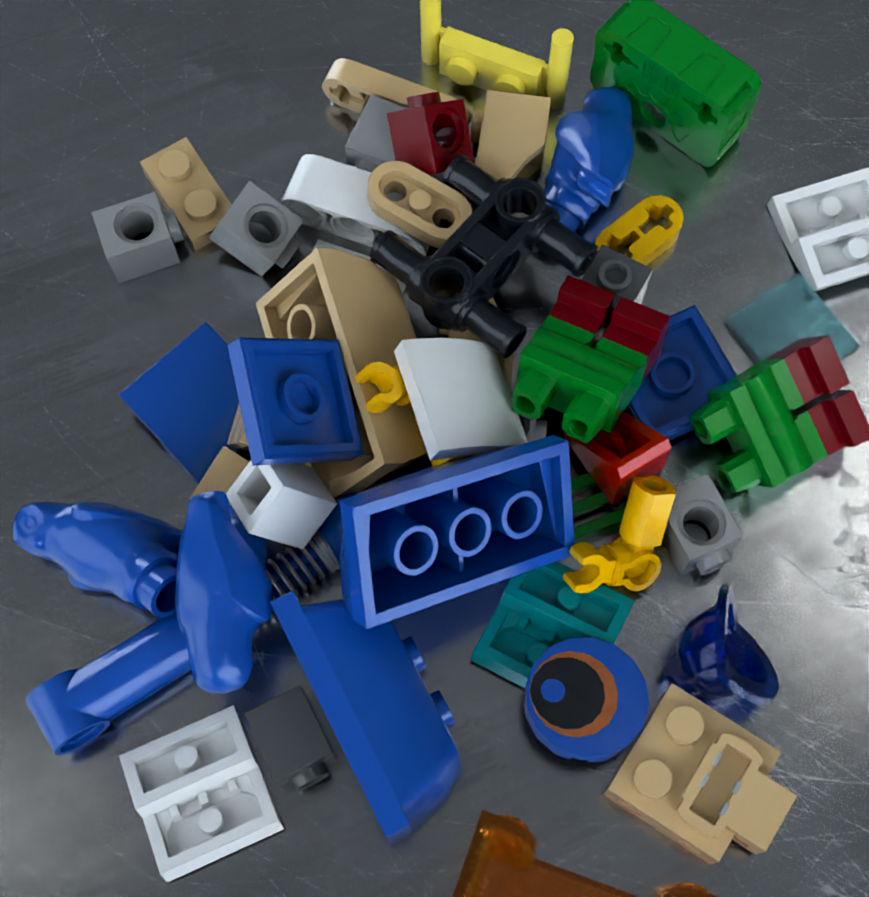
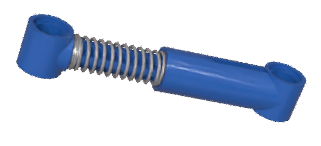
[25,492,360,756]

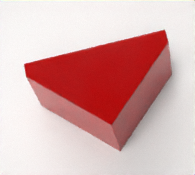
[562,411,672,505]

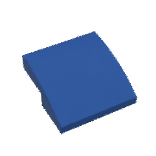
[118,321,243,484]

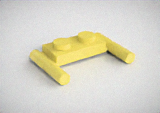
[420,0,574,110]

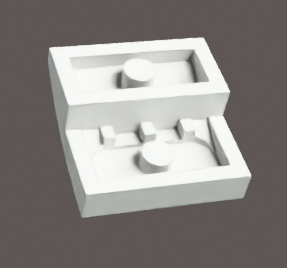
[766,167,869,292]
[394,338,528,461]
[119,705,284,883]

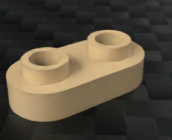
[367,161,472,248]

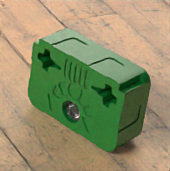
[590,0,761,167]

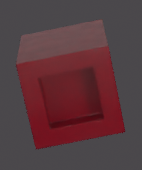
[387,91,475,175]

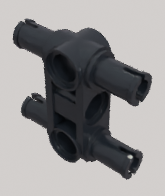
[369,154,598,358]

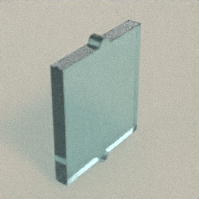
[725,272,859,363]

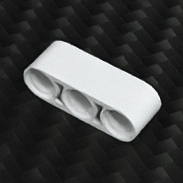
[280,154,441,256]

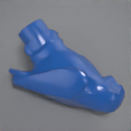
[544,86,634,232]
[175,491,273,693]
[13,501,183,618]

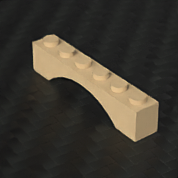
[439,90,551,391]

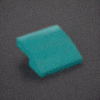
[470,561,635,689]

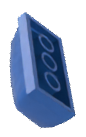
[339,435,575,629]
[270,591,462,846]

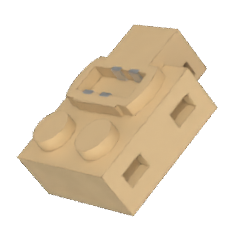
[603,683,797,865]

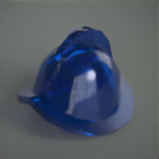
[663,584,779,705]

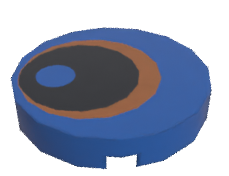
[524,637,649,762]

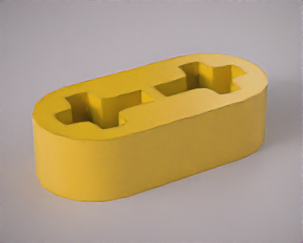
[595,195,684,266]

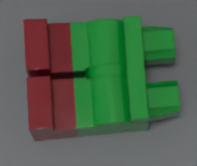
[511,275,670,444]
[689,335,869,493]

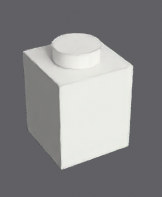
[226,460,337,549]

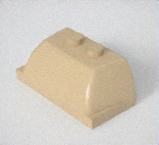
[255,247,428,501]

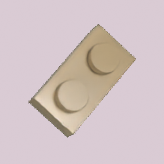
[140,137,232,251]

